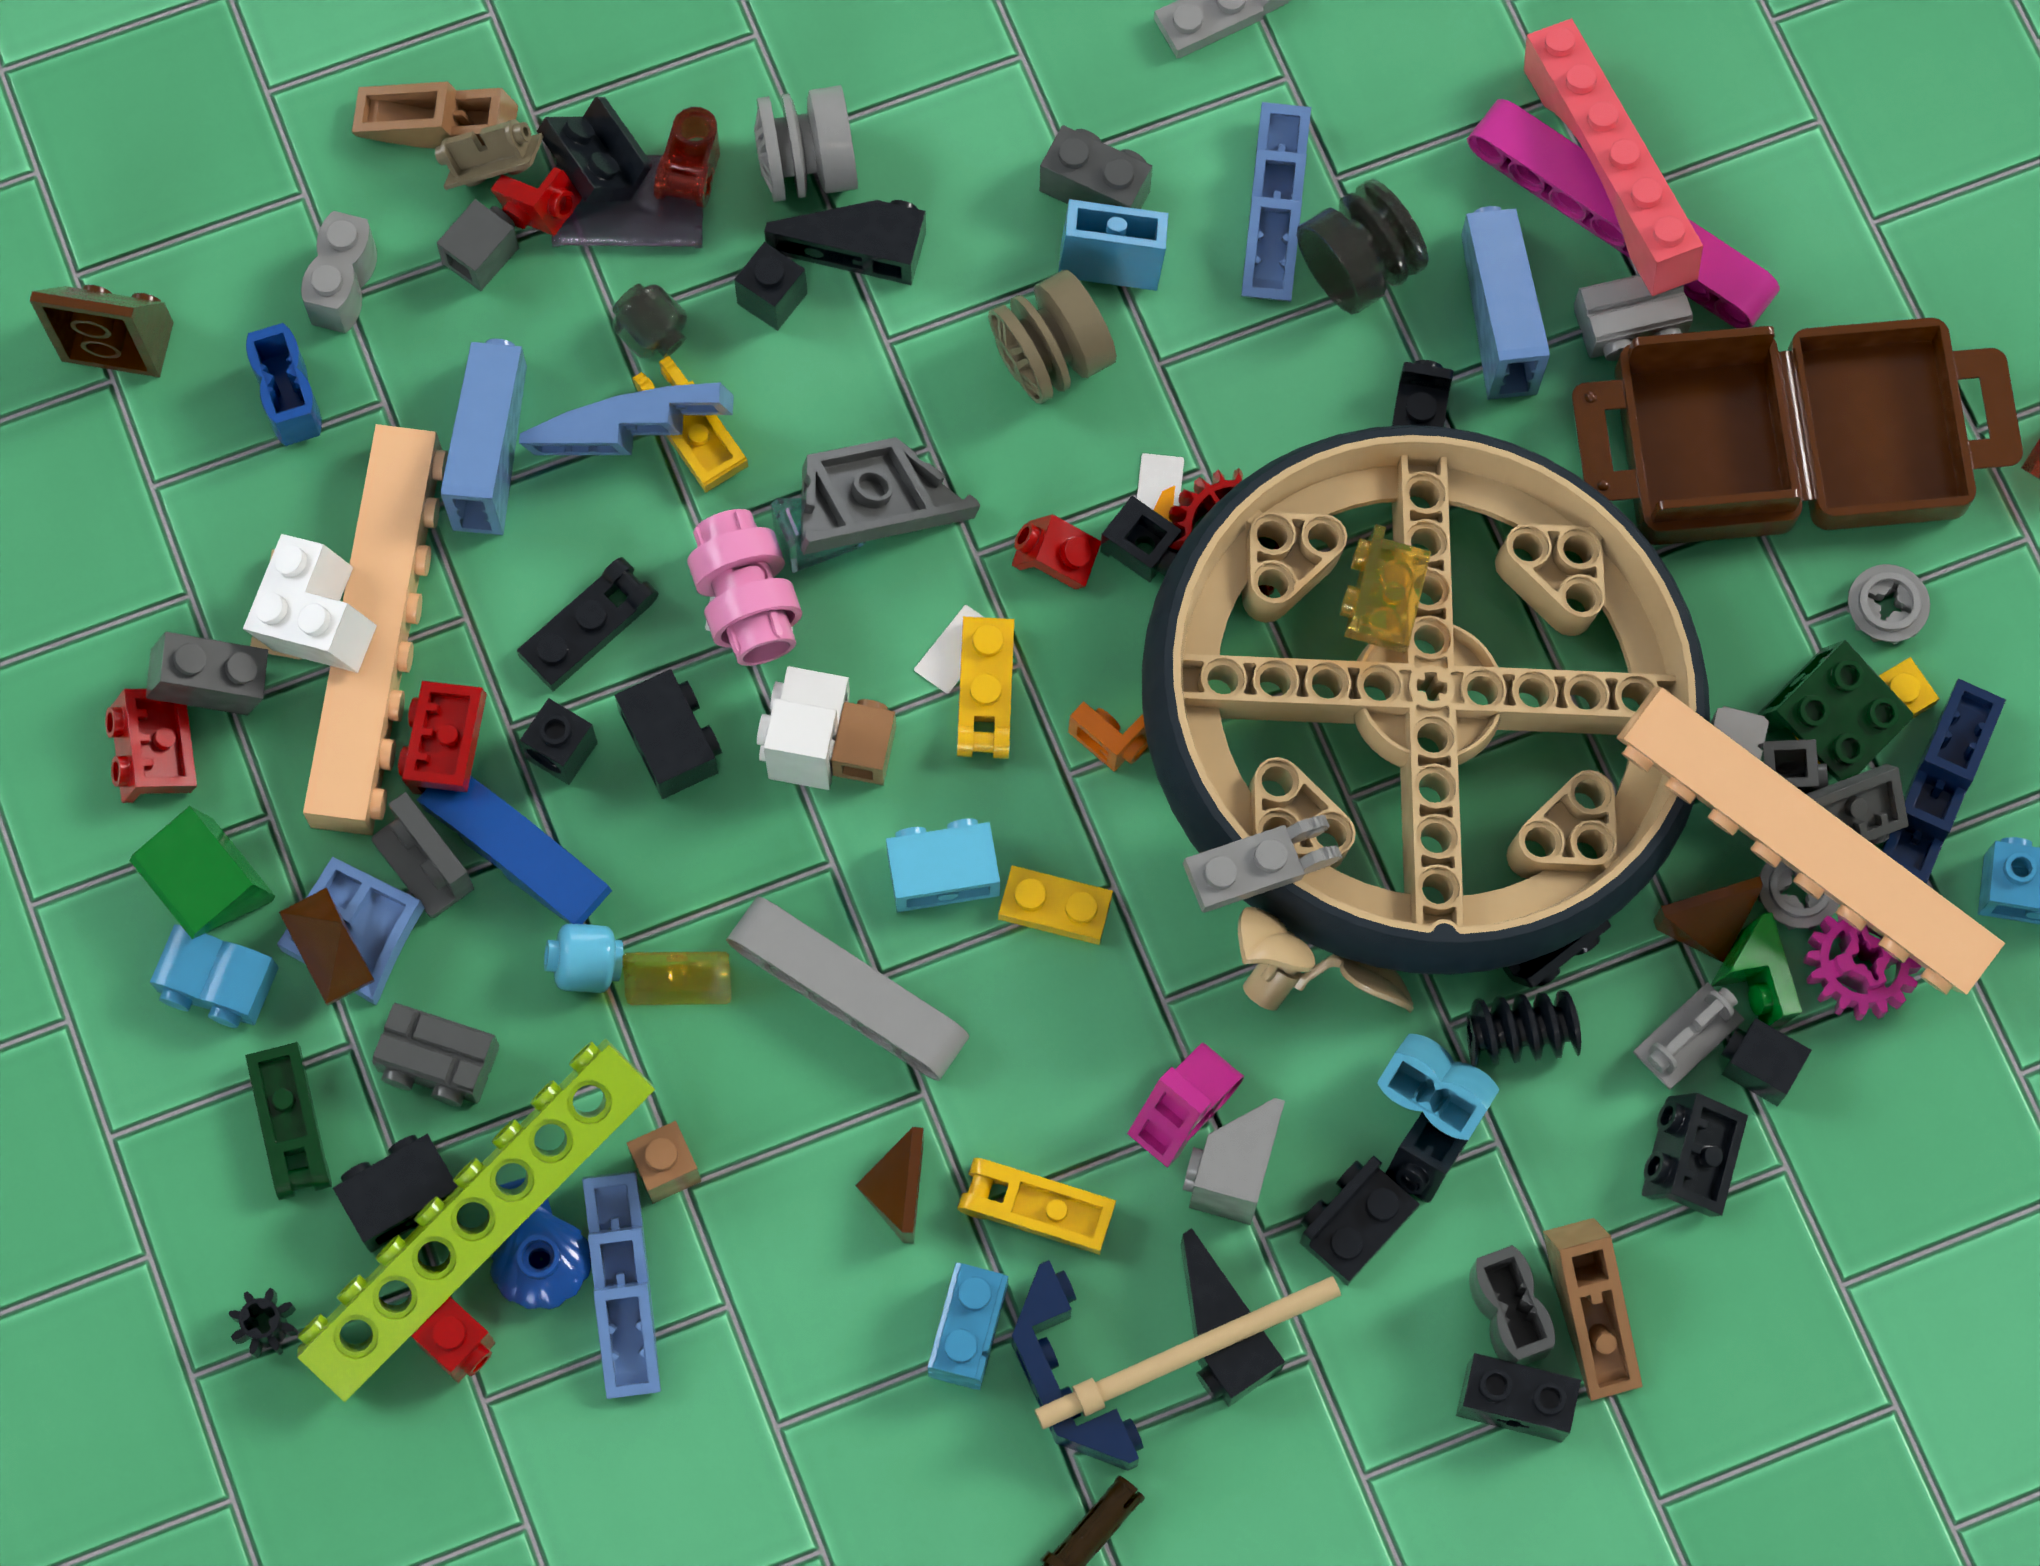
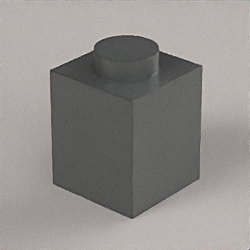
[437,199,519,291]

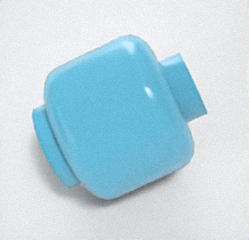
[544,923,623,993]

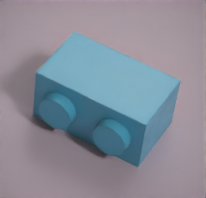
[886,818,1000,913]

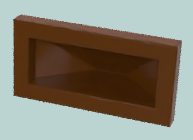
[1653,876,1764,962]
[279,888,375,1006]
[855,1127,924,1244]

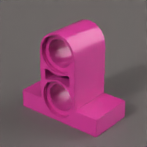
[1127,1042,1244,1168]

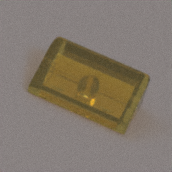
[622,952,732,1005]

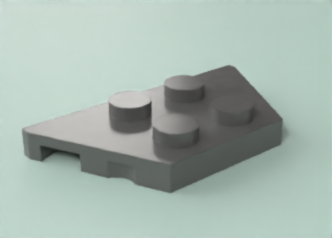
[801,437,980,555]

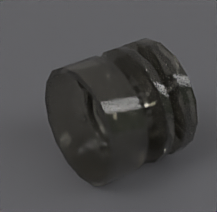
[1296,179,1429,315]

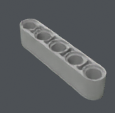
[726,896,970,1081]

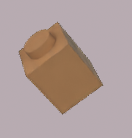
[831,699,896,786]
[627,1121,701,1204]

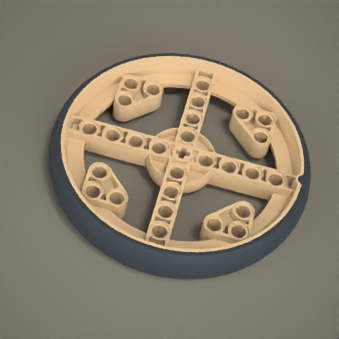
[1142,425,1710,975]

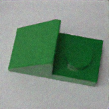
[1711,912,1802,1029]

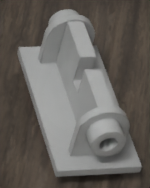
[1633,982,1745,1090]

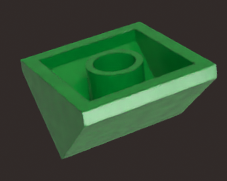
[129,806,275,939]

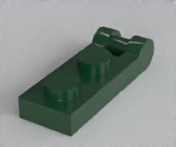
[245,1042,332,1200]

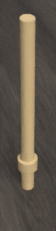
[1034,1276,1341,1430]

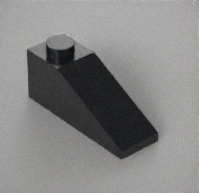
[764,200,926,285]
[1180,1228,1285,1407]

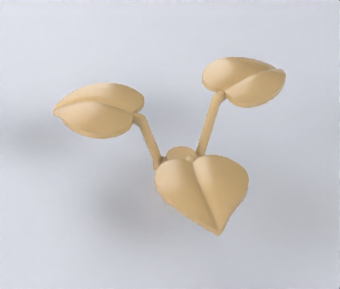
[1238,907,1414,1013]

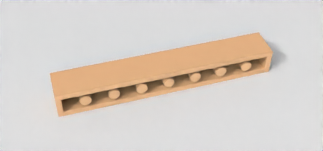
[303,424,448,836]
[1616,687,2005,995]

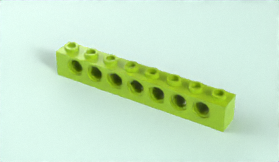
[297,1038,655,1402]

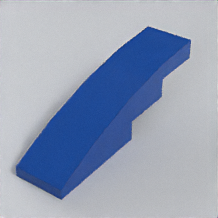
[417,776,612,924]

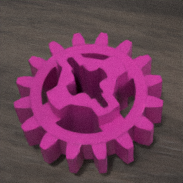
[1803,915,1922,1021]

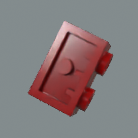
[398,681,487,795]
[105,689,197,803]

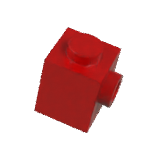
[411,1297,496,1383]

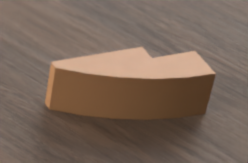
[352,81,518,149]

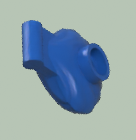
[490,1177,591,1310]

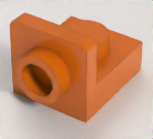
[1068,701,1148,772]

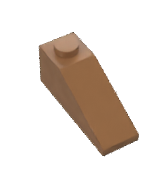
[1543,1218,1643,1401]

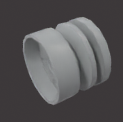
[754,85,858,202]

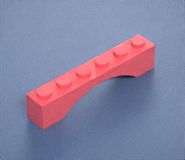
[1524,18,1703,297]

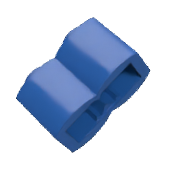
[246,323,322,446]

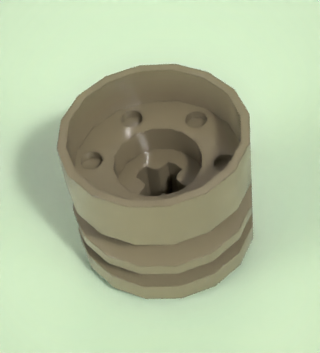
[988,270,1117,404]

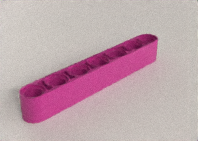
[1467,99,1780,328]

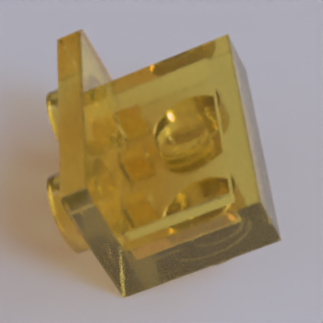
[1340,524,1431,653]

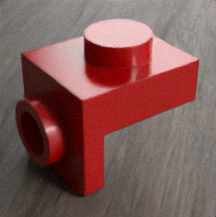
[491,167,582,236]
[1012,514,1101,589]

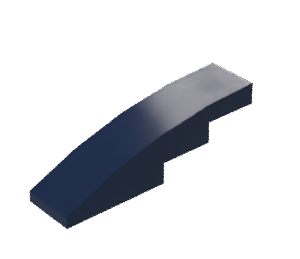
[1881,678,2006,884]

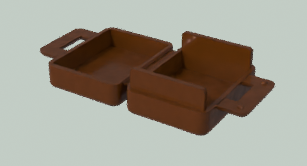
[1572,318,2023,545]

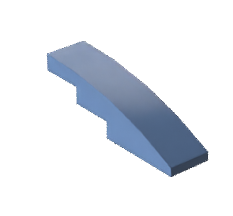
[1241,102,1311,302]
[519,382,734,455]
[582,1170,661,1399]

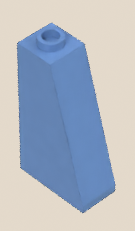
[1461,206,1550,400]
[441,339,527,535]

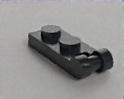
[517,557,659,692]

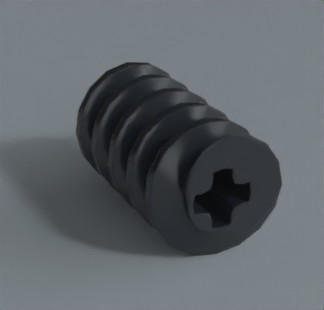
[1467,990,1581,1067]

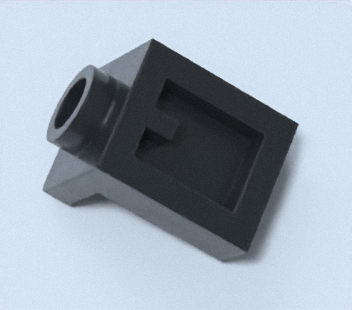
[1392,360,1454,427]
[1386,1112,1468,1203]

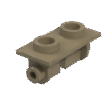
[435,119,544,190]

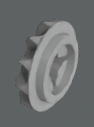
[1847,564,1930,645]
[1758,862,1839,930]

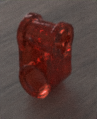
[654,107,720,208]

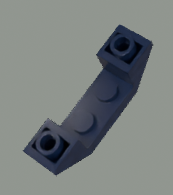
[1012,1260,1144,1471]

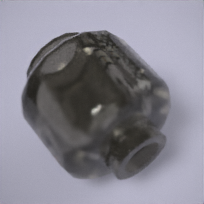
[612,283,687,359]

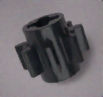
[229,1288,298,1358]

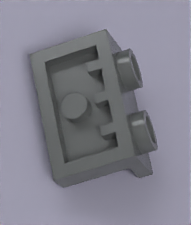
[1806,764,1909,845]
[372,792,474,918]

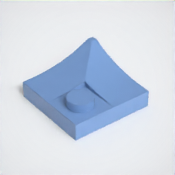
[277,857,425,1005]

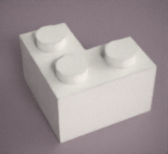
[243,534,377,673]
[757,666,850,790]

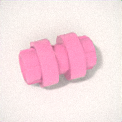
[687,509,802,666]

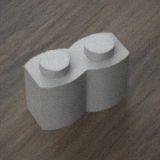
[301,211,377,333]

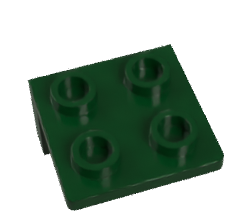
[1758,640,1913,782]

